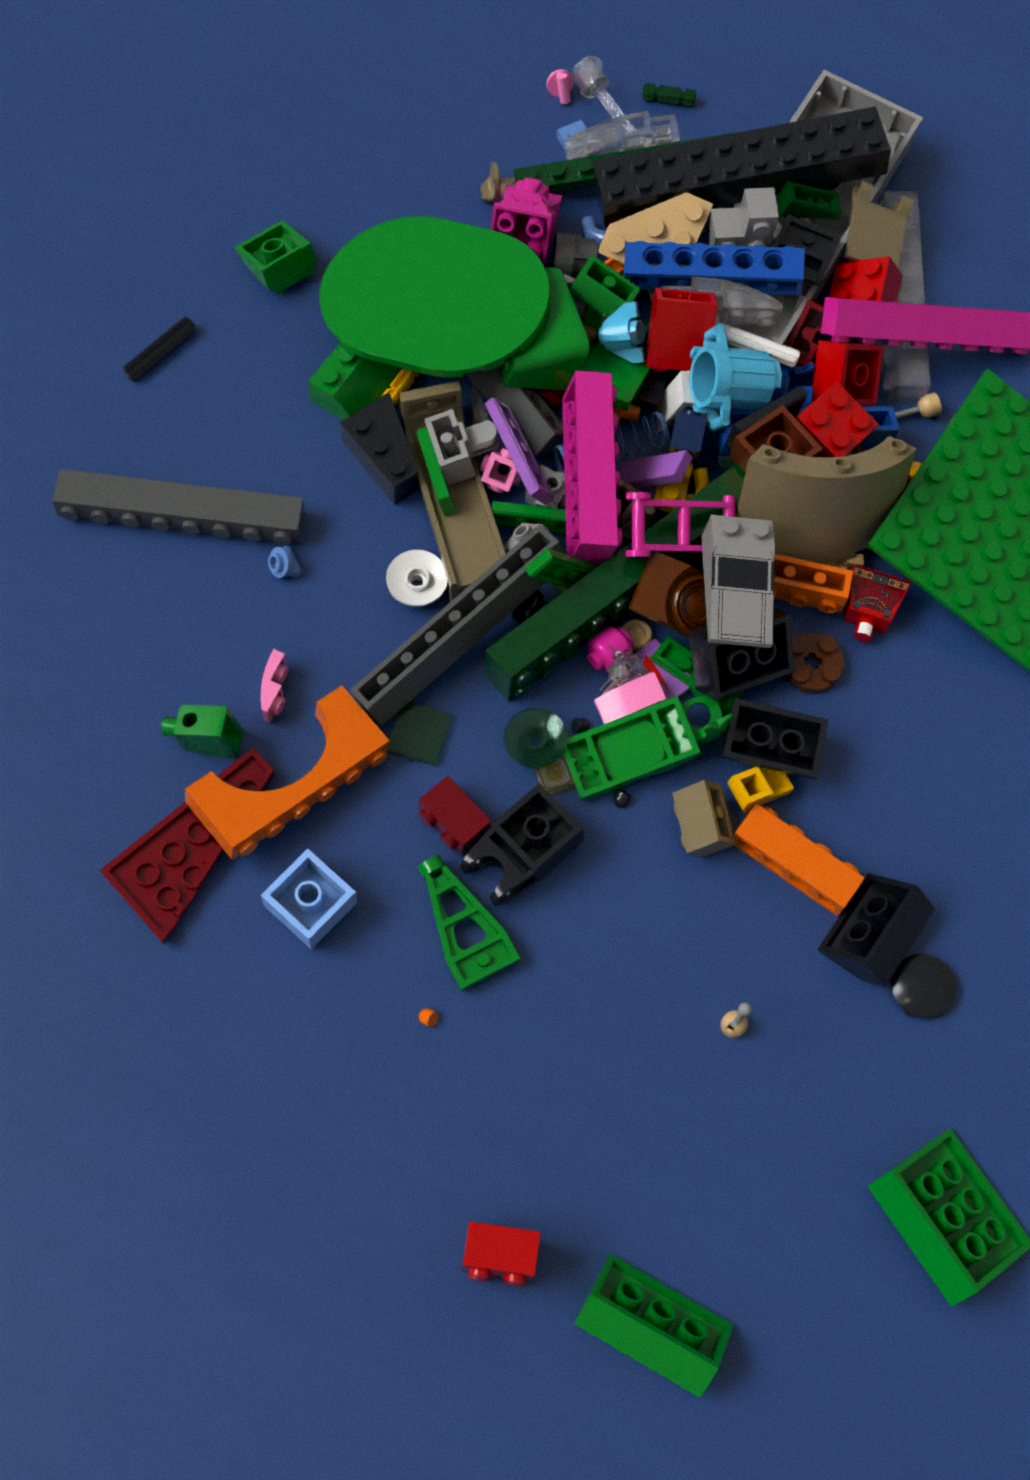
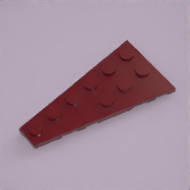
[100,747,275,945]

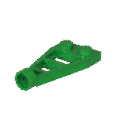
[418,855,520,991]

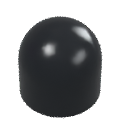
[571,718,590,734]
[613,789,632,808]

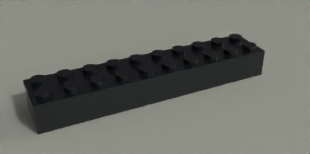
[593,106,891,228]

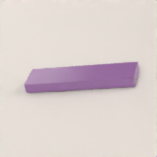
[484,397,554,505]

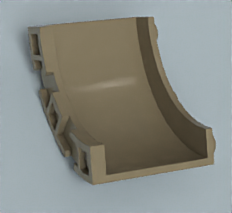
[736,436,917,563]

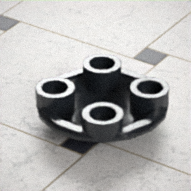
[891,954,957,1018]

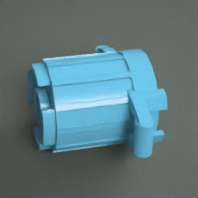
[689,324,782,431]

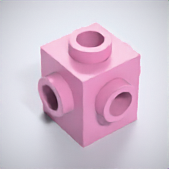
[480,447,522,493]

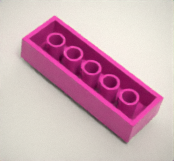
[562,371,622,566]

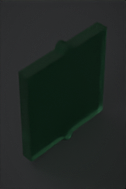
[388,702,453,766]

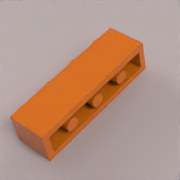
[734,803,865,917]

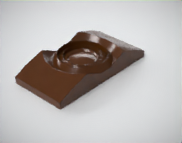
[628,551,707,639]

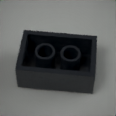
[689,606,795,701]

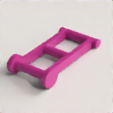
[626,492,736,557]

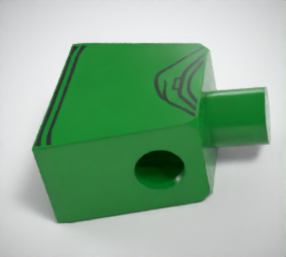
[161,705,244,760]

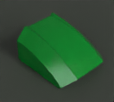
[234,220,317,294]

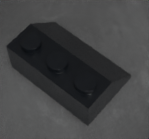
[722,698,829,780]
[818,873,935,987]

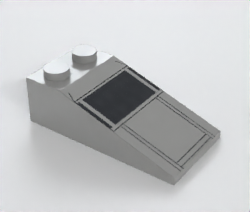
[701,515,775,648]

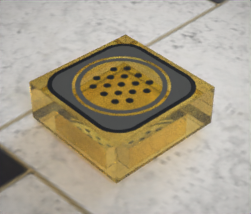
[534,754,575,794]

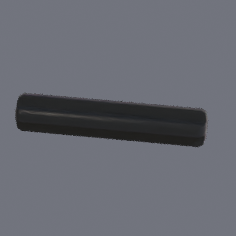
[123,317,195,381]

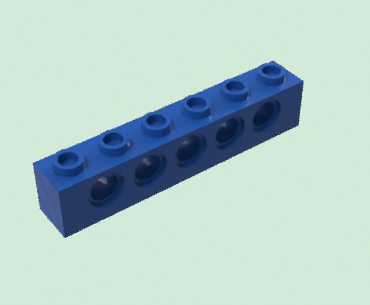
[624,241,805,296]

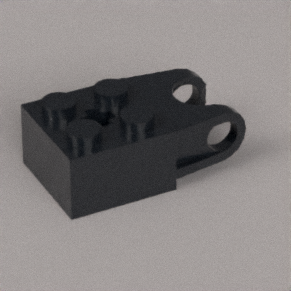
[460,783,584,906]

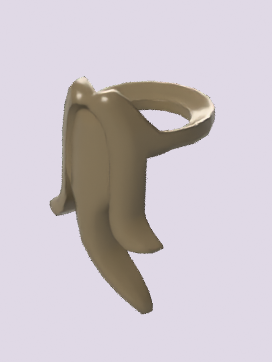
[480,162,515,203]

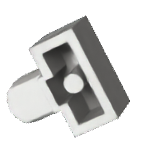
[424,409,500,486]

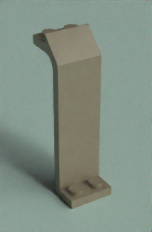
[399,381,506,602]

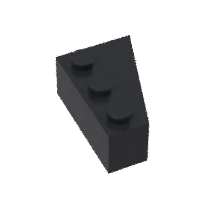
[340,392,419,505]

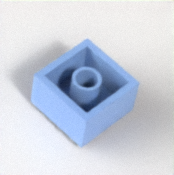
[261,848,357,950]

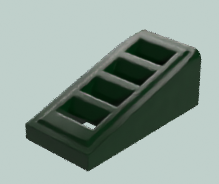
[777,181,842,219]

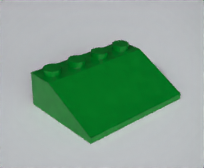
[867,1128,1030,1307]

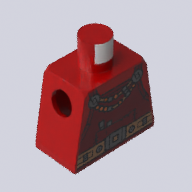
[843,564,911,642]

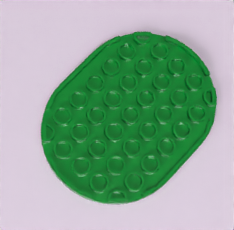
[320,216,551,377]

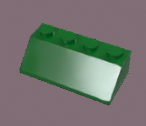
[308,342,402,420]
[574,1253,734,1398]

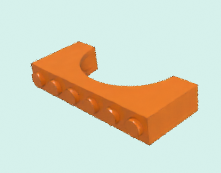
[185,685,390,860]

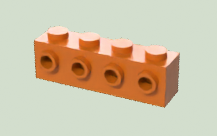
[774,554,853,614]

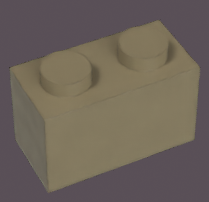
[672,780,736,857]

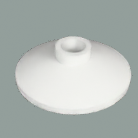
[386,550,448,607]

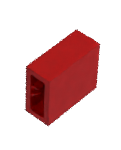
[645,288,718,371]

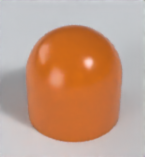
[419,1008,439,1028]

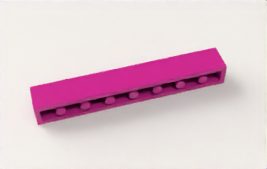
[821,297,1030,354]

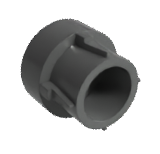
[551,232,598,279]

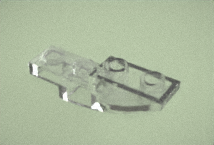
[564,111,680,160]
[662,276,783,327]

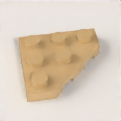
[597,192,713,266]

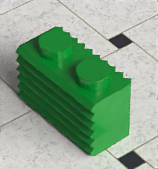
[569,255,640,317]

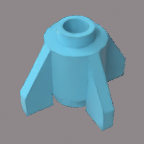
[598,301,649,363]

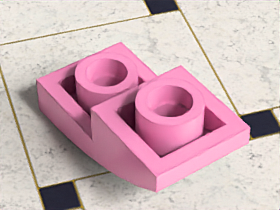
[261,649,289,724]
[594,672,667,724]

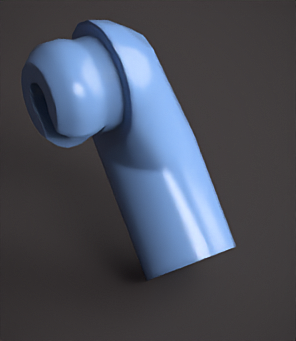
[581,216,606,249]

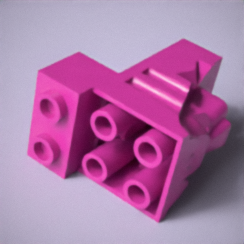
[491,177,562,268]

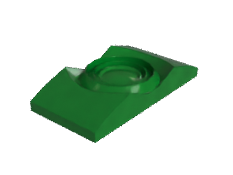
[559,696,701,801]

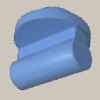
[268,546,302,578]

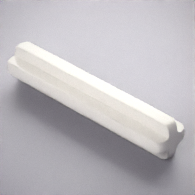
[718,322,800,367]

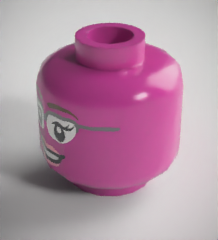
[587,626,634,672]

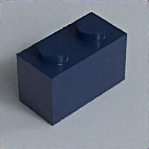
[668,410,707,468]

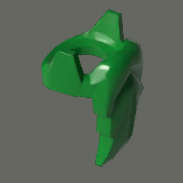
[682,695,733,745]

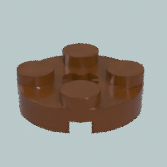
[784,632,844,694]

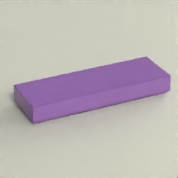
[619,450,692,489]

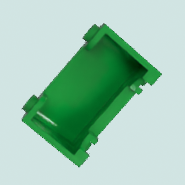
[497,267,589,390]

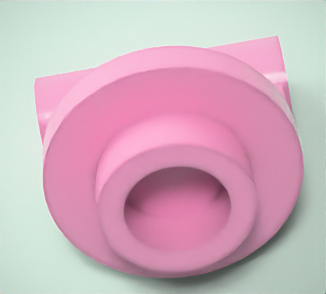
[546,69,574,104]

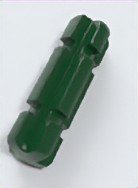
[642,83,696,107]

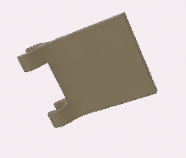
[844,181,913,268]

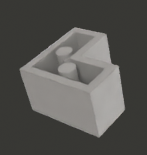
[707,187,779,247]

